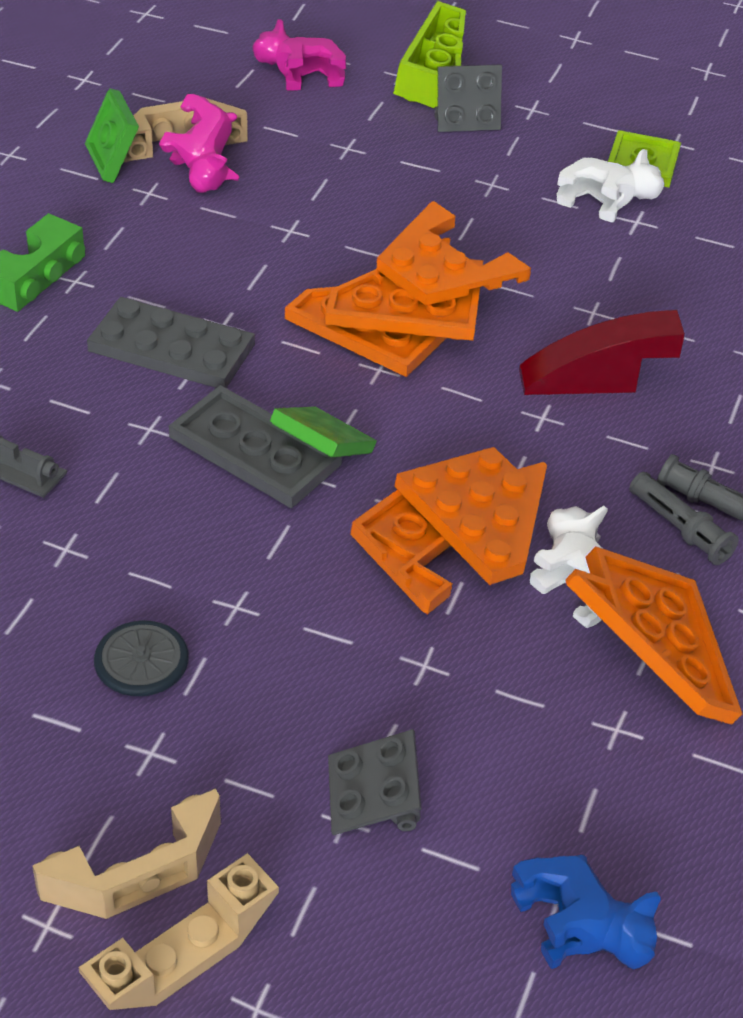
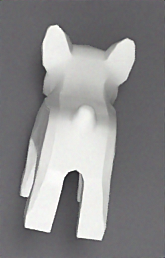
[557,149,664,223]
[530,505,608,628]

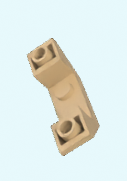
[123,98,248,162]
[32,789,221,919]
[79,853,279,1010]

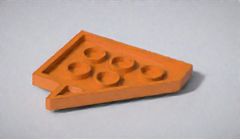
[325,238,484,341]
[285,286,447,377]
[394,447,547,585]
[565,546,743,725]

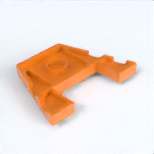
[376,201,531,305]
[350,490,453,615]

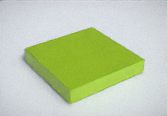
[608,130,681,188]

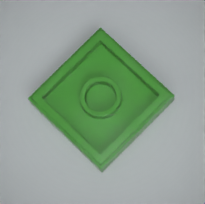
[85,88,139,183]
[270,406,377,457]

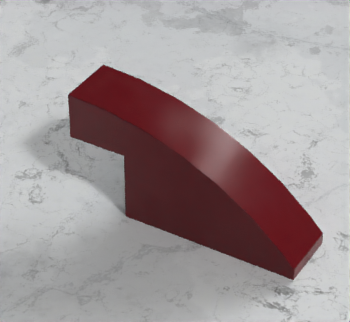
[519,310,685,395]

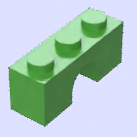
[0,213,85,312]

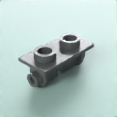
[0,435,67,498]

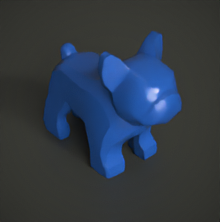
[511,854,661,969]

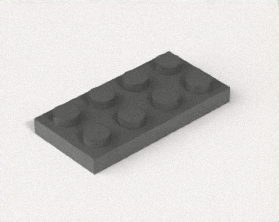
[87,296,255,388]
[169,385,342,509]

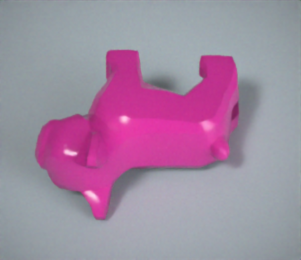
[253,19,346,90]
[159,94,240,193]

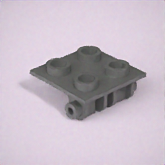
[435,64,502,132]
[328,729,422,836]

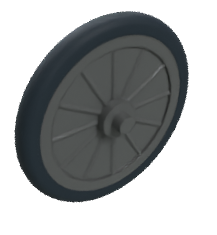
[94,620,189,696]

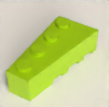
[393,1,466,108]

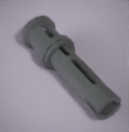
[657,454,743,521]
[629,472,739,565]

